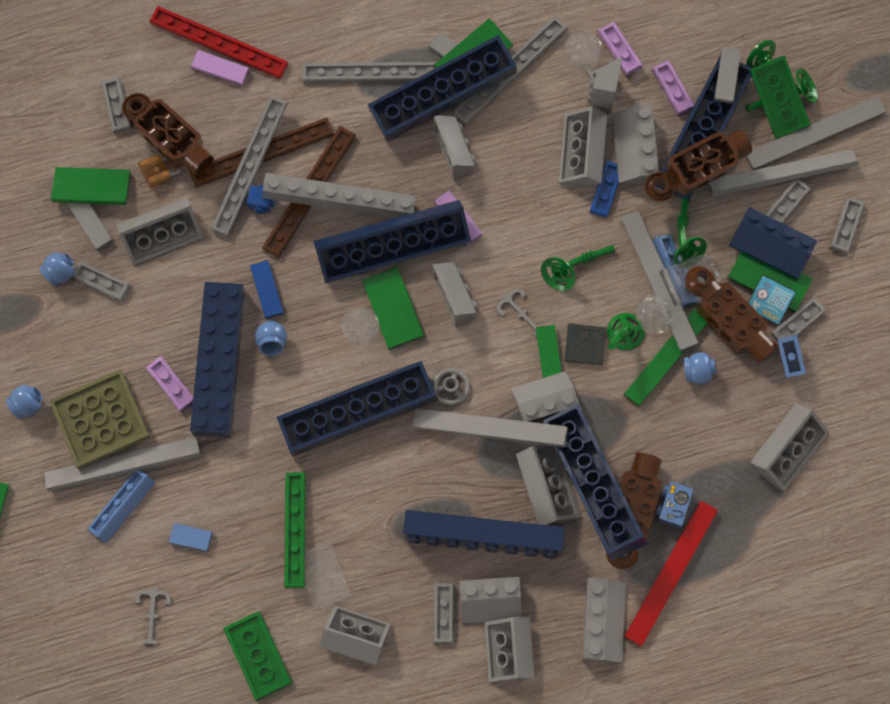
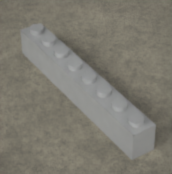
[262,173,415,218]

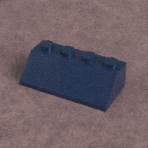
[729,207,818,280]

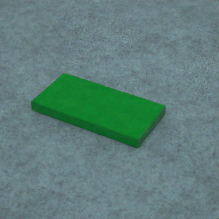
[434,18,513,68]
[749,55,811,139]
[51,167,131,205]
[727,252,813,312]
[362,267,424,350]
[223,611,293,701]

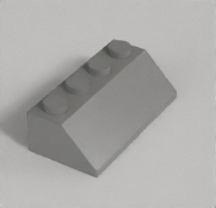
[612,105,659,184]
[559,106,607,187]
[117,197,203,265]
[750,403,829,492]
[516,445,581,526]
[582,578,626,663]

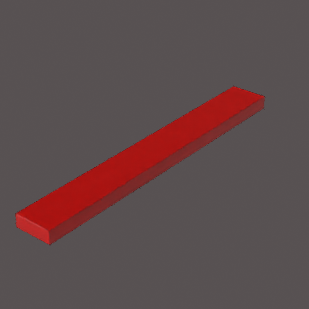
[149,6,288,80]
[624,501,718,647]

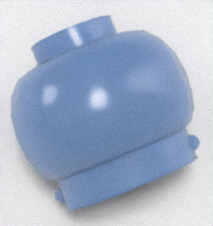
[40,252,75,286]
[255,321,287,356]
[684,352,717,385]
[6,385,43,420]

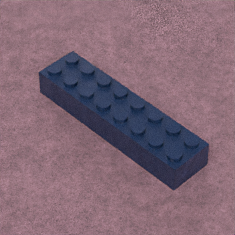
[367,35,517,142]
[655,54,752,201]
[313,200,471,283]
[190,282,245,438]
[277,361,436,457]
[543,404,647,561]
[403,510,565,559]

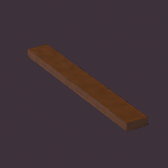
[189,117,334,188]
[262,126,356,259]

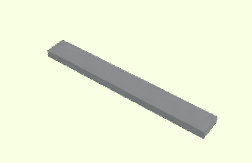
[452,16,568,126]
[302,62,436,83]
[211,95,288,238]
[745,96,886,170]
[708,149,858,197]
[621,211,698,352]
[412,408,568,447]
[44,437,201,492]

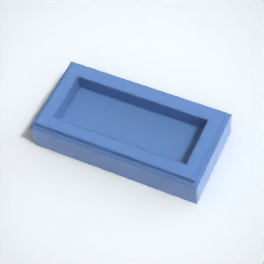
[169,523,213,552]

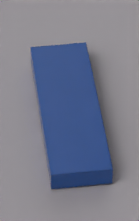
[589,160,619,218]
[250,260,284,319]

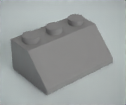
[587,57,622,114]
[434,115,477,180]
[433,262,478,327]
[511,371,579,422]
[460,577,522,624]
[320,605,391,665]
[484,617,534,682]

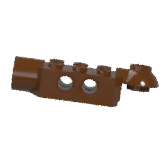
[122,93,214,176]
[645,130,752,202]
[685,266,778,364]
[606,452,662,569]

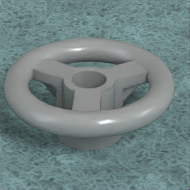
[432,368,470,406]

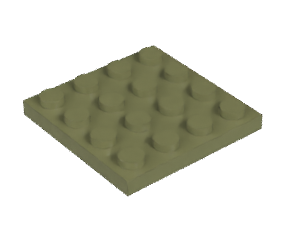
[50,369,150,469]

